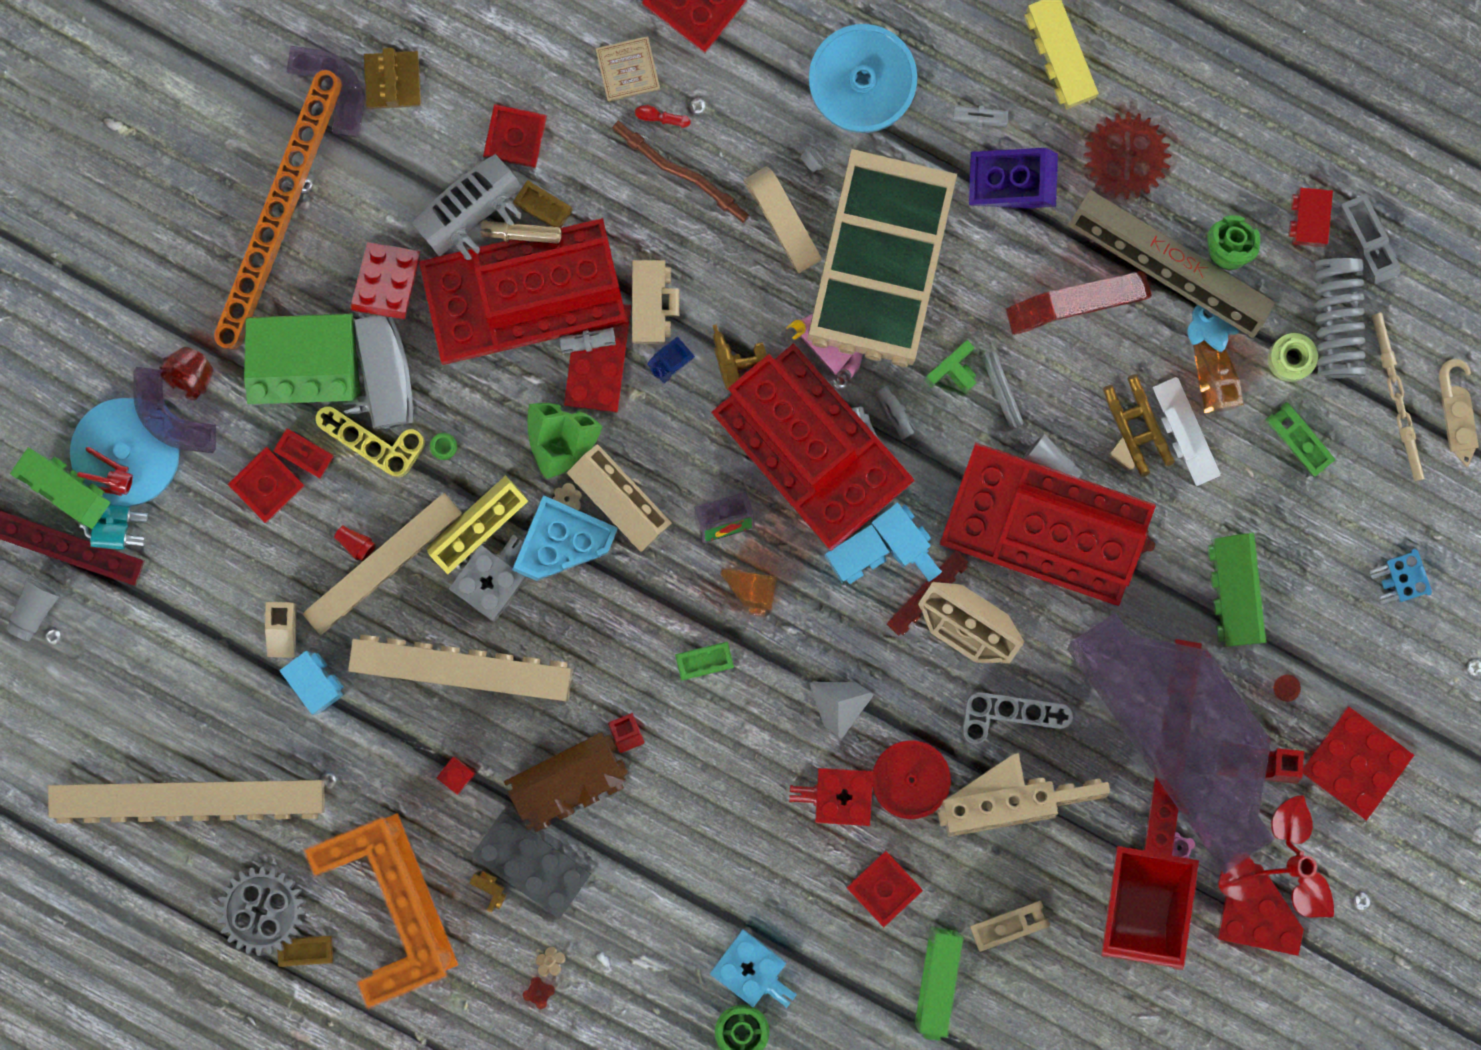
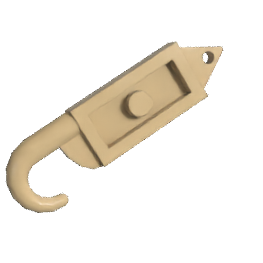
[1439,359,1479,467]

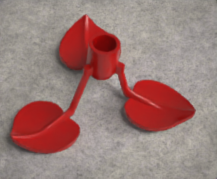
[1218,795,1334,918]

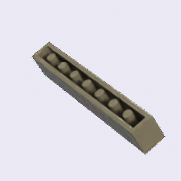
[1068,190,1275,338]

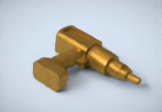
[712,324,767,390]

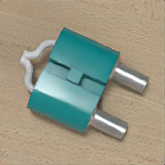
[80,504,148,550]

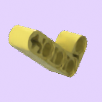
[316,407,425,478]

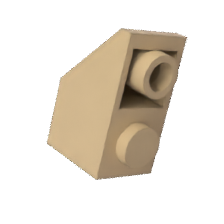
[265,602,297,658]

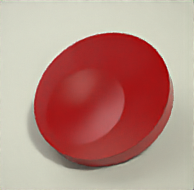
[872,740,951,819]

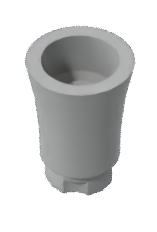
[1022,433,1082,478]
[6,578,60,641]

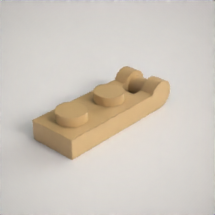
[970,900,1051,952]

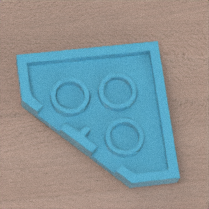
[512,495,618,581]

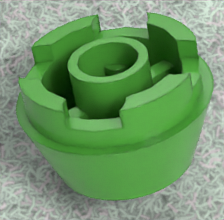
[1207,215,1260,270]
[715,1005,770,1050]

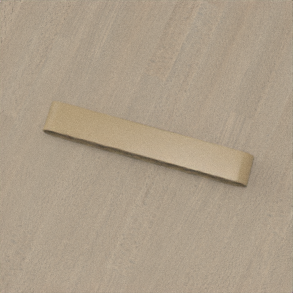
[302,493,463,635]

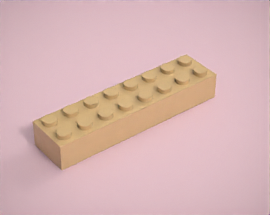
[348,634,573,701]

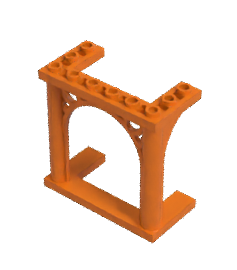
[304,813,459,1008]

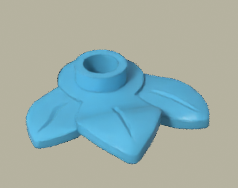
[1187,305,1239,352]

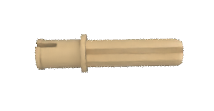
[480,220,562,243]

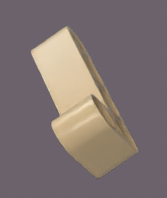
[743,166,822,274]

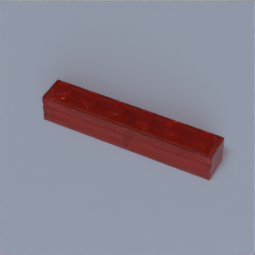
[886,551,968,636]

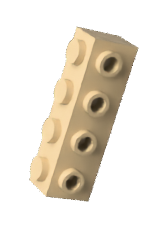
[567,444,672,552]

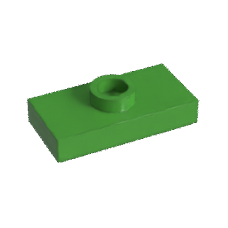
[675,641,734,681]

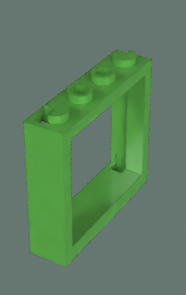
[914,927,963,1041]

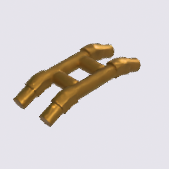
[1103,374,1175,477]

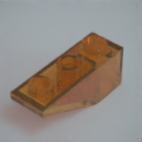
[1193,340,1244,413]

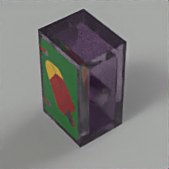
[694,492,755,543]

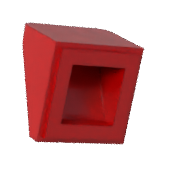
[608,713,645,753]

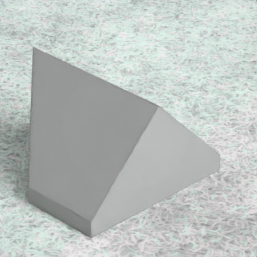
[809,682,874,739]

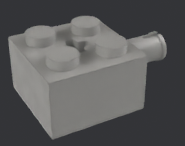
[449,534,526,622]

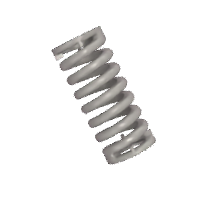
[1314,258,1366,378]

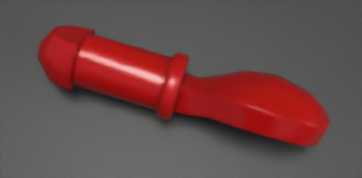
[635,105,691,128]

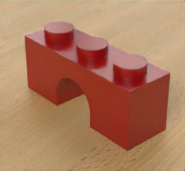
[1216,743,1304,784]

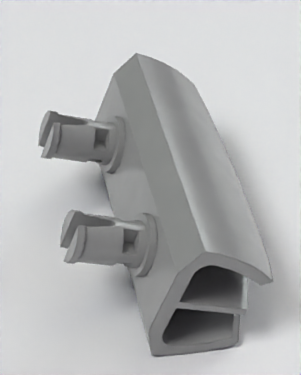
[412,154,522,260]
[343,315,413,430]

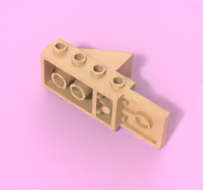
[938,753,1110,837]

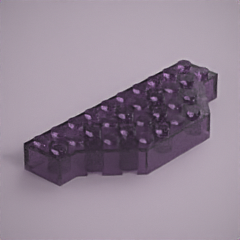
[1067,613,1274,874]

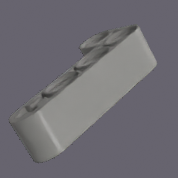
[962,693,1073,744]

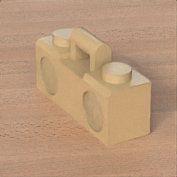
[632,260,679,344]

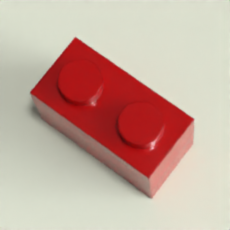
[1288,187,1333,247]

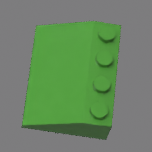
[244,313,361,404]
[1207,533,1266,647]

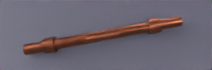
[612,120,750,223]

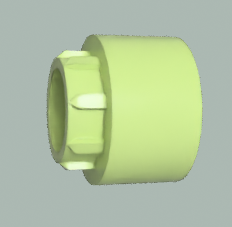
[1268,333,1318,382]

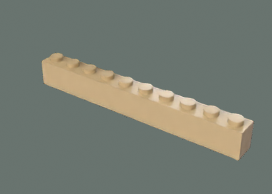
[48,780,325,823]

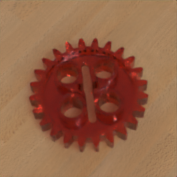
[1083,112,1172,200]

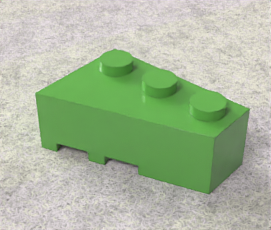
[10,447,111,529]

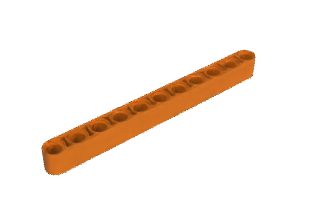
[214,70,342,349]

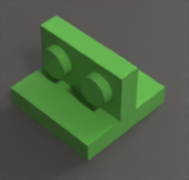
[924,340,977,394]

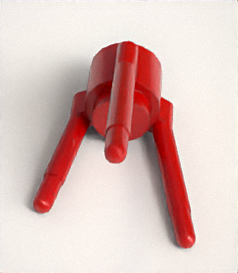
[77,447,133,496]

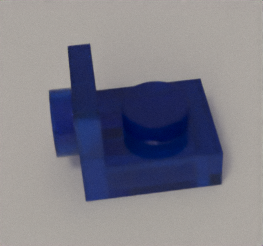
[647,336,695,384]

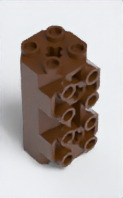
[504,732,629,833]

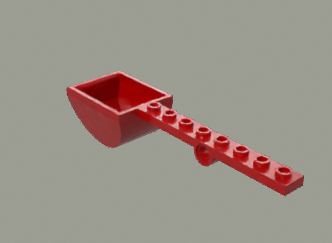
[1101,639,1202,970]

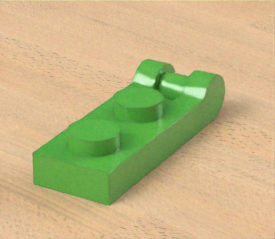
[1265,402,1336,477]

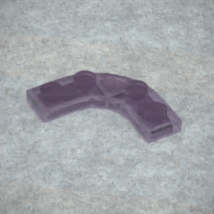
[286,45,364,138]
[133,367,216,453]

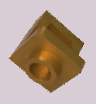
[469,871,507,913]

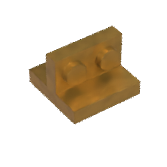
[364,48,421,109]

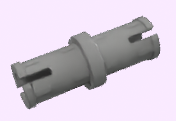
[953,105,1008,127]
[559,327,616,354]
[874,385,917,440]

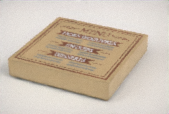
[595,36,660,102]

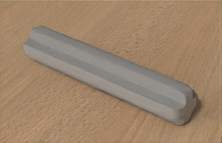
[982,352,1023,429]

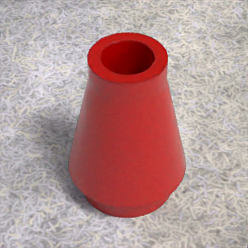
[334,525,376,562]

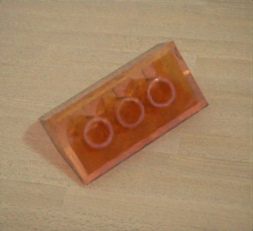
[721,569,777,617]

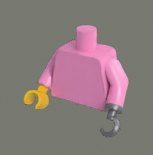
[786,311,868,390]

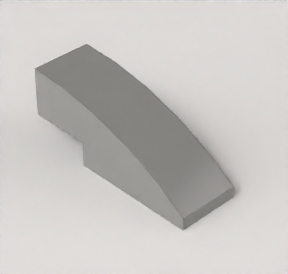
[1341,194,1400,285]

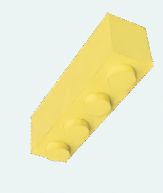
[1024,0,1099,110]
[426,475,528,574]

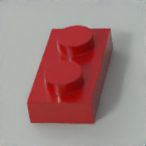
[273,428,334,479]

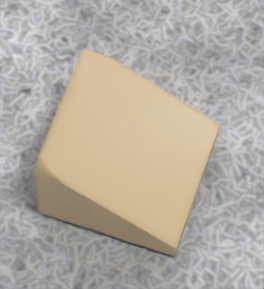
[1108,437,1135,471]

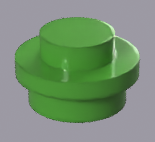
[430,433,457,460]

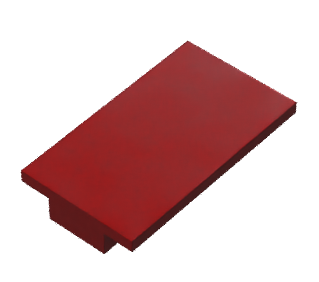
[419,218,627,365]
[711,343,915,551]
[939,442,1156,606]

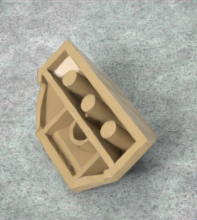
[918,582,1024,663]

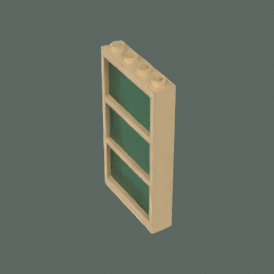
[807,149,957,367]

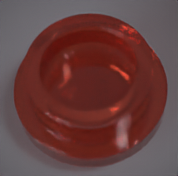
[1273,675,1301,702]

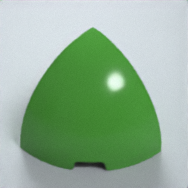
[527,403,603,479]

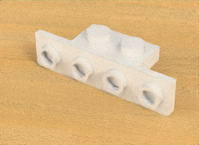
[1152,377,1220,486]

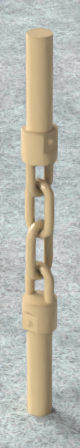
[1371,313,1425,482]

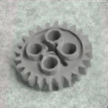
[216,867,306,956]

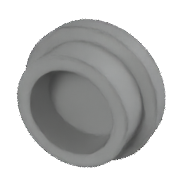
[801,147,825,172]

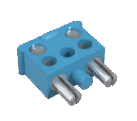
[1370,549,1432,604]

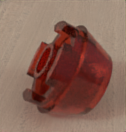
[159,346,214,400]

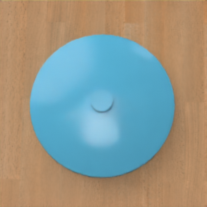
[809,24,917,133]
[70,398,180,506]

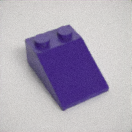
[969,147,1058,208]

